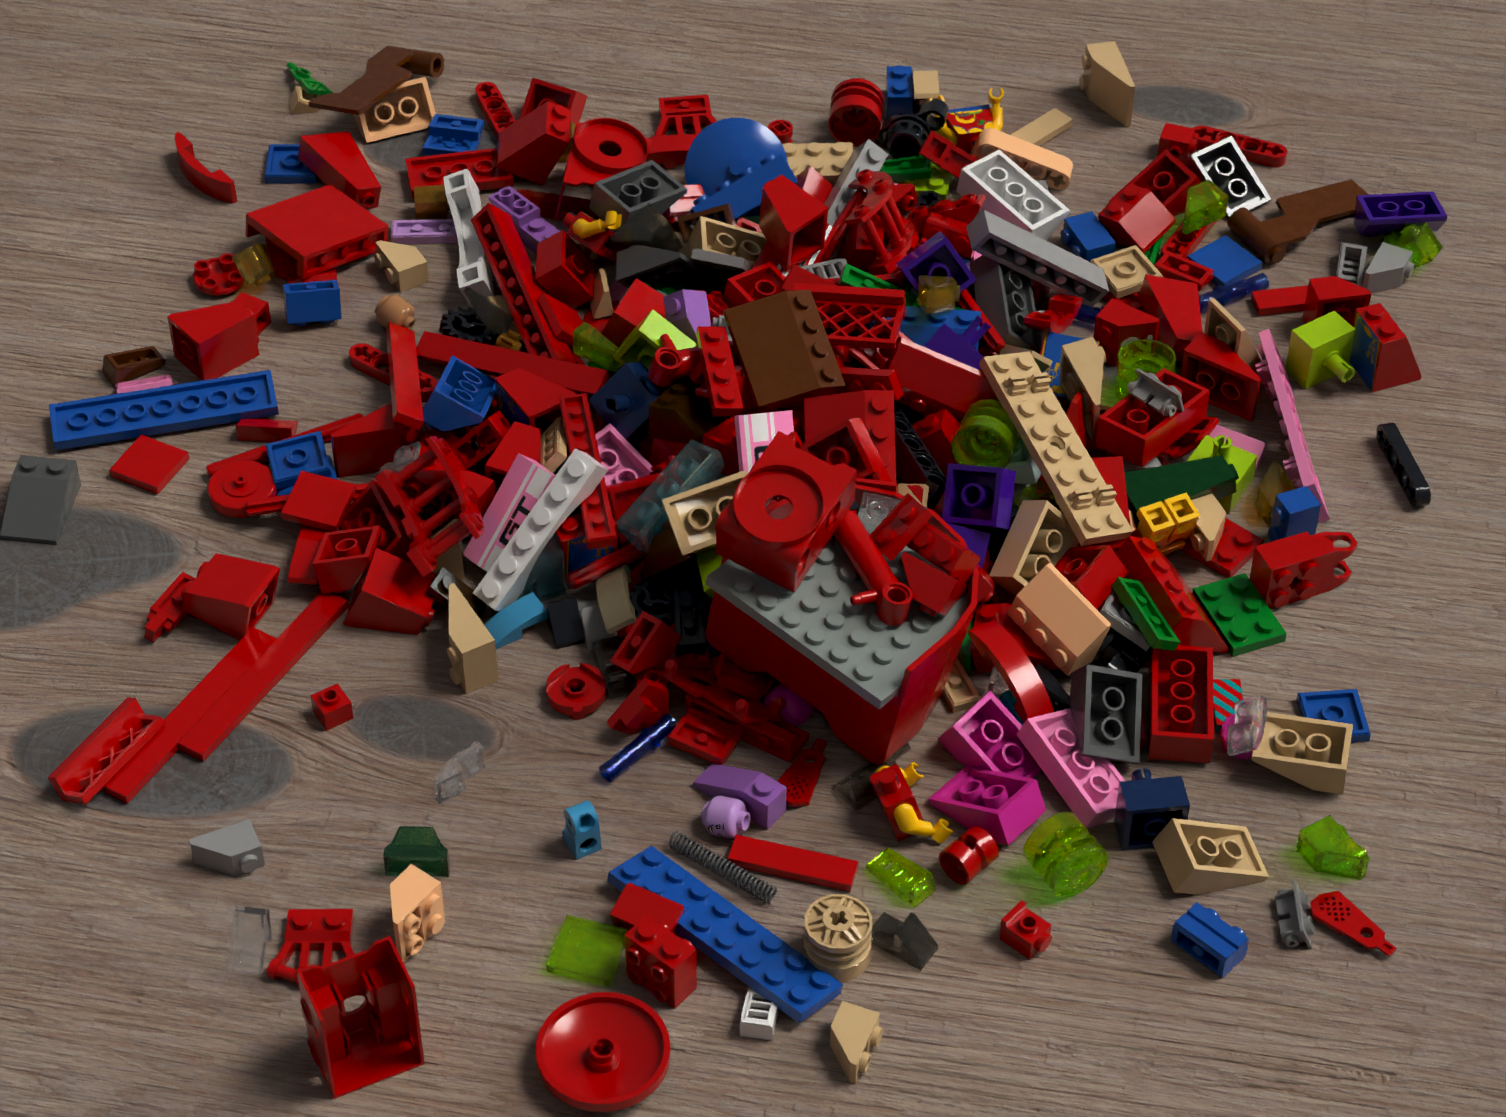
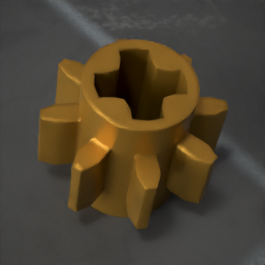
[495,330,528,353]

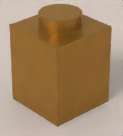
[414,185,451,220]

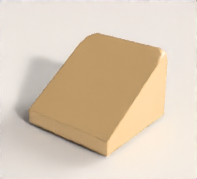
[289,86,321,114]

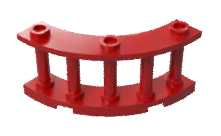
[845,169,919,275]
[375,436,485,578]

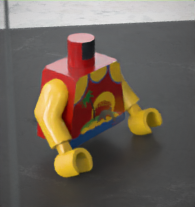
[928,88,1004,153]
[563,211,646,263]
[869,762,953,843]

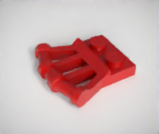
[654,94,717,137]
[267,909,354,987]

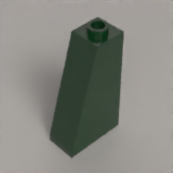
[1124,455,1239,524]

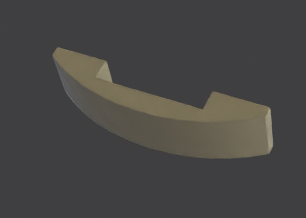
[596,564,636,635]

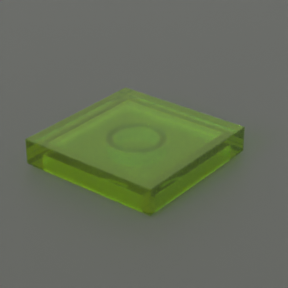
[546,915,629,987]

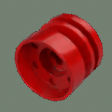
[828,78,884,147]

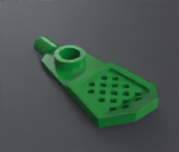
[286,62,334,96]

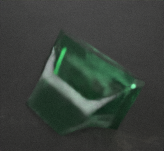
[383,826,450,877]

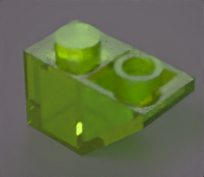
[1182,179,1229,235]
[1376,222,1443,268]
[1296,815,1370,880]

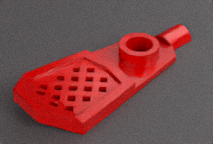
[778,738,827,807]
[1309,891,1397,957]

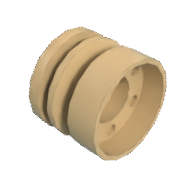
[804,894,872,982]

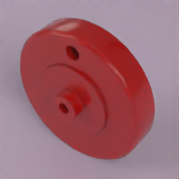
[207,461,277,518]

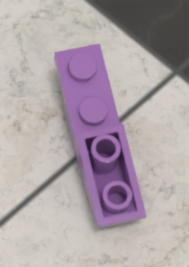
[488,186,560,255]

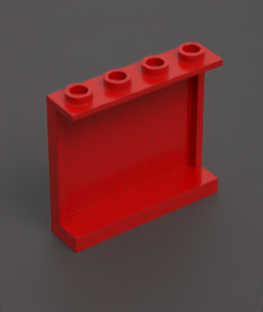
[245,184,389,279]

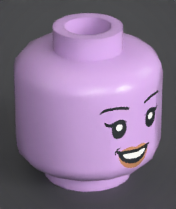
[701,795,751,839]

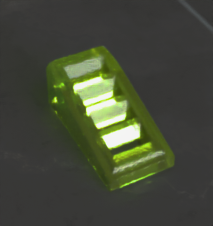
[573,322,621,373]
[866,847,936,907]

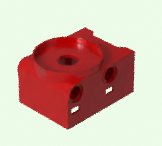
[554,118,652,221]
[715,431,857,593]
[297,936,425,1099]

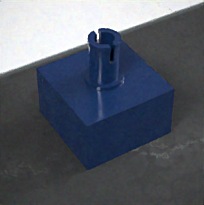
[589,362,665,442]
[1114,768,1190,851]

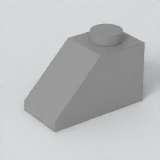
[1362,242,1415,293]
[189,819,265,876]

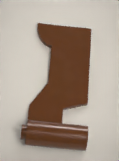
[308,46,444,115]
[1227,179,1369,265]

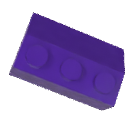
[1354,191,1447,237]

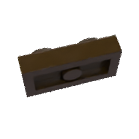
[425,567,487,618]

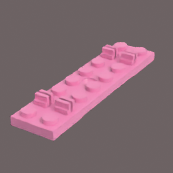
[1255,329,1330,523]

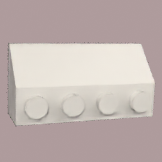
[956,150,1070,241]

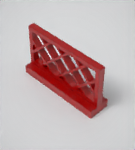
[793,283,907,349]

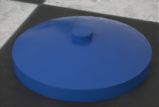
[685,118,788,223]

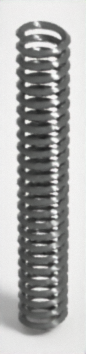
[669,831,777,905]

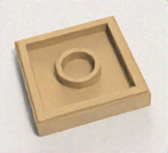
[1090,245,1163,299]

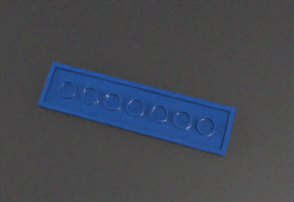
[49,370,279,450]
[607,846,843,1023]

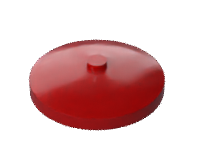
[536,992,671,1112]

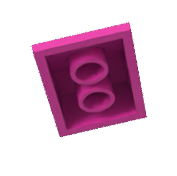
[937,691,1042,779]
[928,765,1046,845]

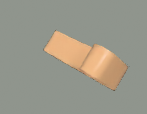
[970,128,1073,190]

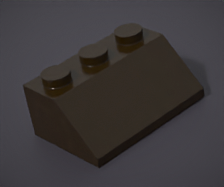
[649,377,732,447]

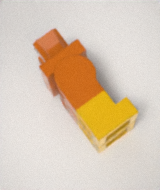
[1131,492,1201,556]

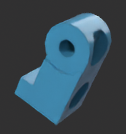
[562,800,602,860]

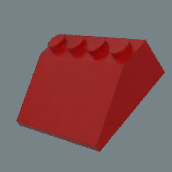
[803,390,896,482]
[1115,536,1230,653]

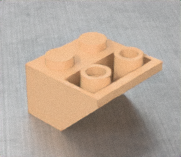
[390,864,445,963]

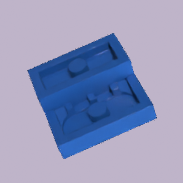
[423,114,484,156]

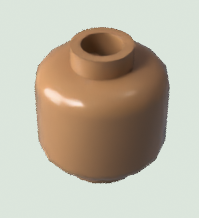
[375,294,416,330]

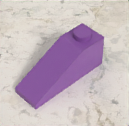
[663,289,712,347]
[693,763,787,830]

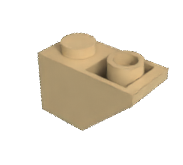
[912,70,940,108]
[374,240,429,292]
[1188,494,1226,561]
[830,1001,883,1084]

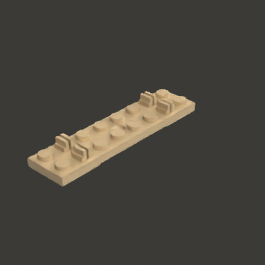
[979,351,1133,546]

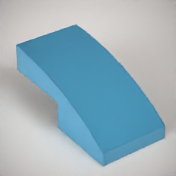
[484,592,548,649]

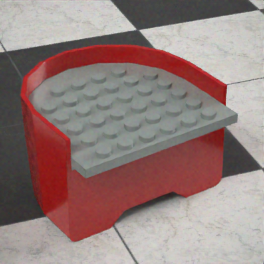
[705,484,979,765]

